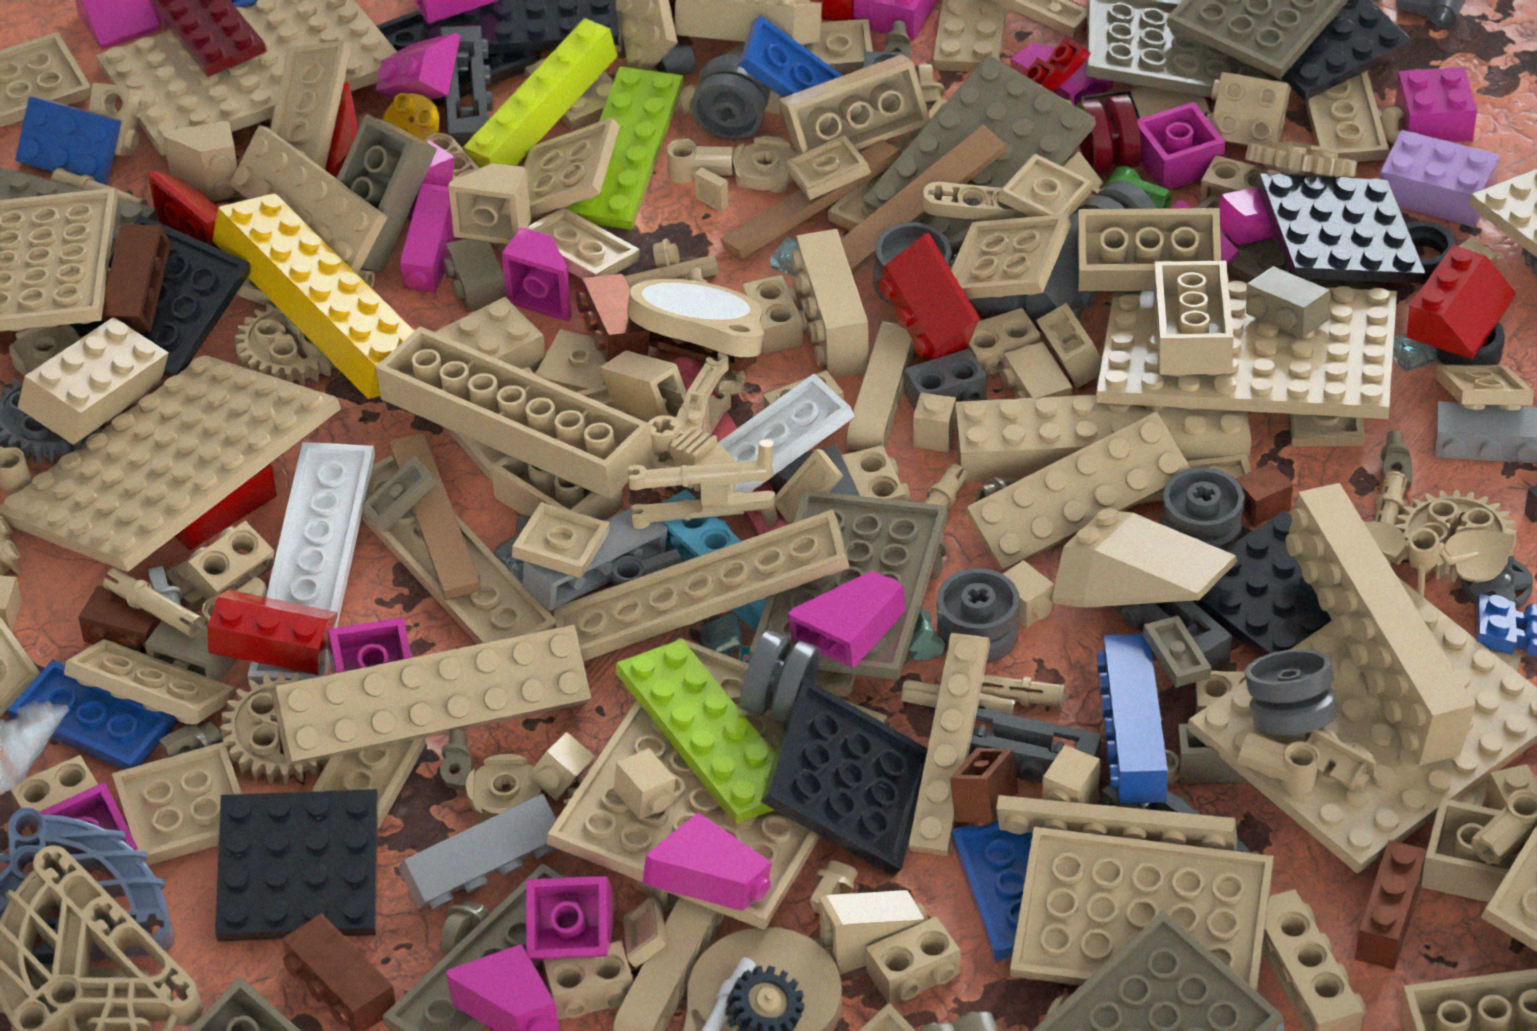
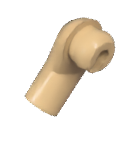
[1380,107,1404,146]

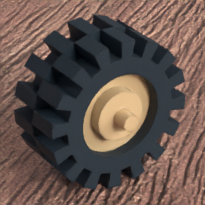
[725,965,805,1031]

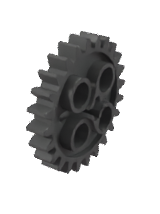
[0,374,104,463]

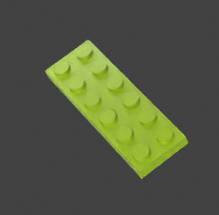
[567,66,684,230]
[616,639,775,825]

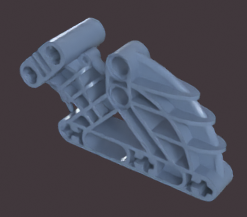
[0,807,175,964]

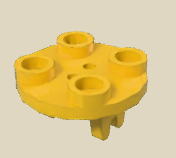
[383,92,442,141]

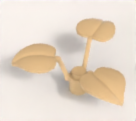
[1364,521,1515,597]

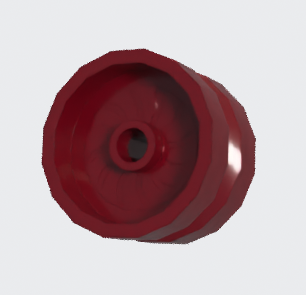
[1077,94,1141,174]

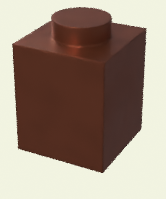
[1235,462,1293,527]

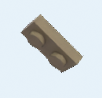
[362,456,438,532]
[1143,616,1212,688]

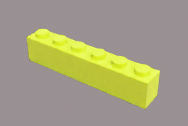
[464,18,618,168]

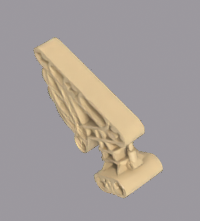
[0,845,203,1031]

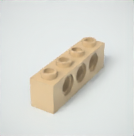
[1262,889,1366,1031]

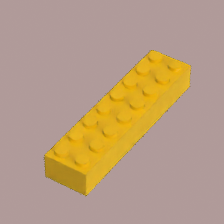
[212,193,414,399]

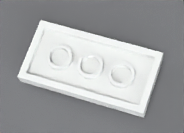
[718,373,855,493]

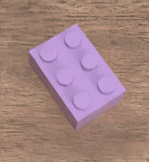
[1380,130,1500,227]

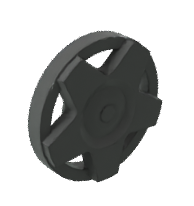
[1462,556,1533,609]

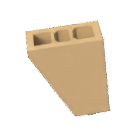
[599,350,687,423]
[819,890,928,975]

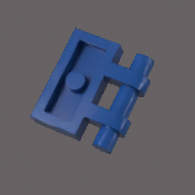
[1475,593,1537,657]

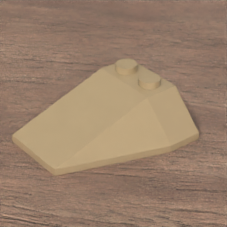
[1052,508,1237,608]

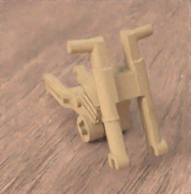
[628,352,778,529]

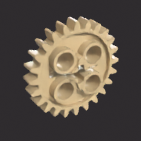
[1245,141,1358,178]
[235,304,338,386]
[1395,490,1516,582]
[220,672,330,785]

